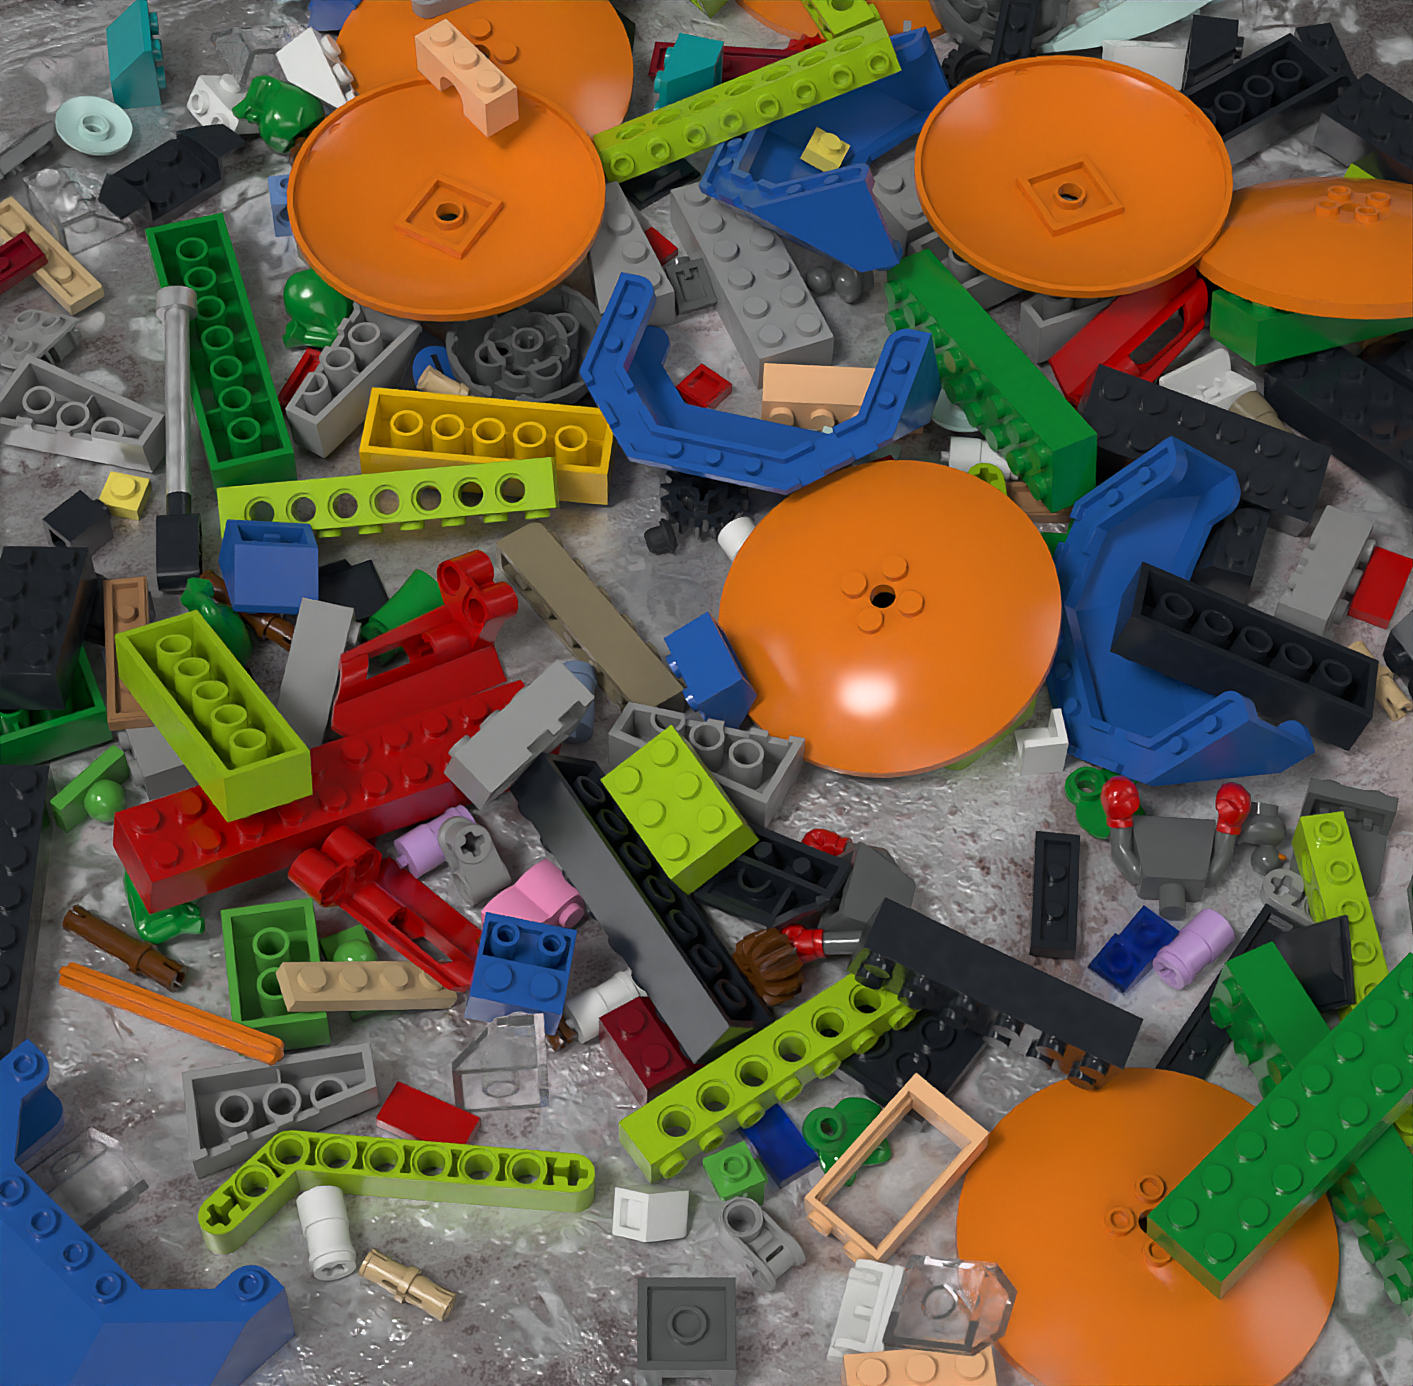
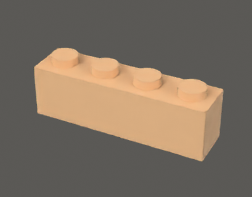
[761,363,923,434]

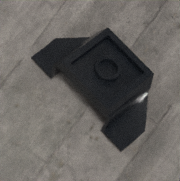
[98,124,246,227]

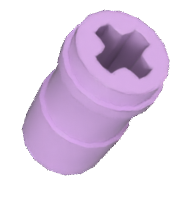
[394,805,476,879]
[1152,908,1235,990]

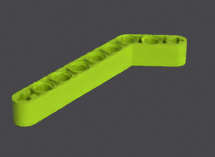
[198,1130,596,1255]

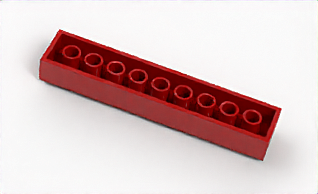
[113,679,562,915]

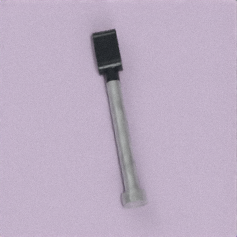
[156,286,203,592]

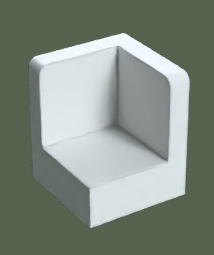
[1012,708,1069,776]
[612,1183,689,1242]

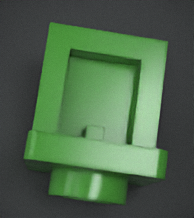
[703,1141,768,1206]

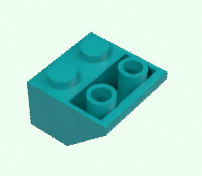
[106,0,167,109]
[654,33,724,111]

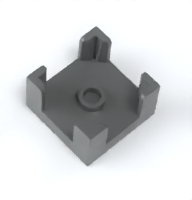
[637,1277,737,1386]

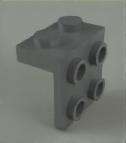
[1289,778,1399,897]

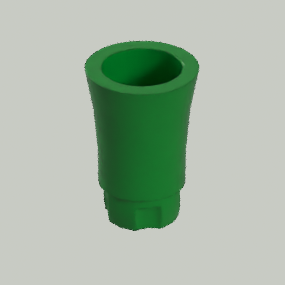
[359,569,444,664]

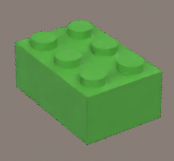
[221,898,331,1057]

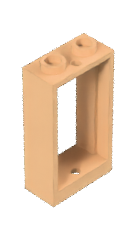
[804,1073,989,1264]

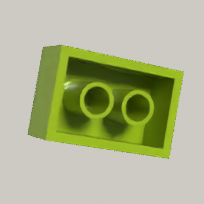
[600,725,759,895]

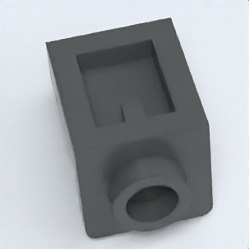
[664,256,717,316]

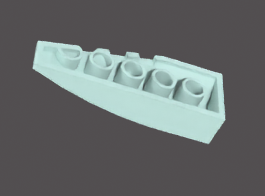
[1036,0,1223,54]

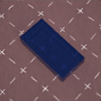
[736,1103,820,1189]

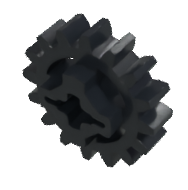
[660,471,749,539]

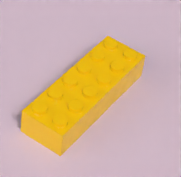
[359,387,617,505]

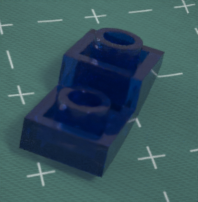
[1087,905,1180,996]

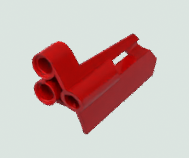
[1048,264,1208,411]
[331,549,518,737]
[288,825,482,993]

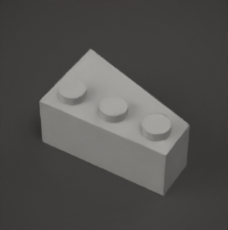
[444,659,595,811]

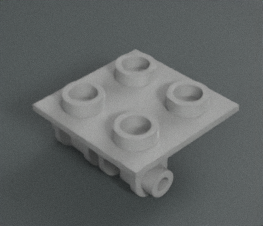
[0,309,82,369]

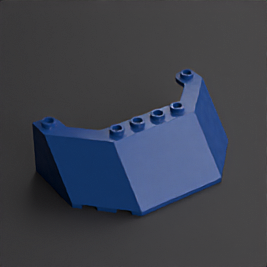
[698,27,951,273]
[579,272,942,495]
[1045,435,1315,787]
[0,1038,295,1386]

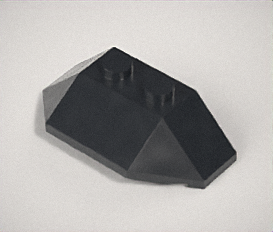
[693,820,853,930]

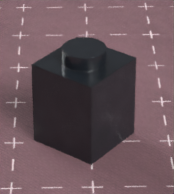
[42,490,114,555]

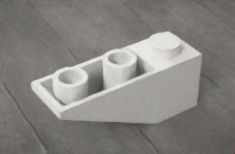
[276,27,360,111]

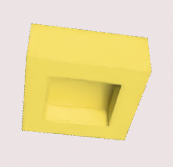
[800,127,850,172]
[99,471,152,521]

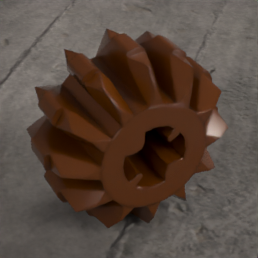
[732,927,805,1007]

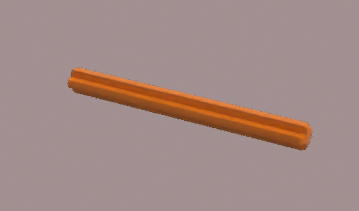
[59,962,285,1066]

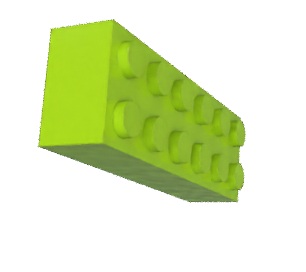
[115,610,313,822]

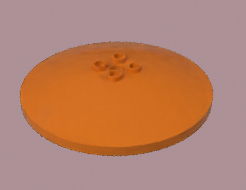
[1194,176,1413,319]
[955,1067,1339,1386]

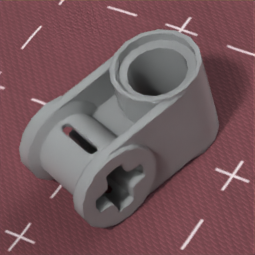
[437,816,511,907]
[718,1197,806,1292]

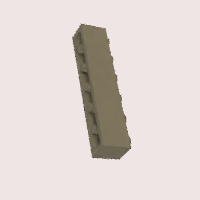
[496,519,686,713]

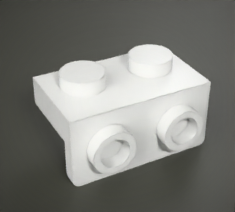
[187,74,260,135]
[1159,348,1257,410]

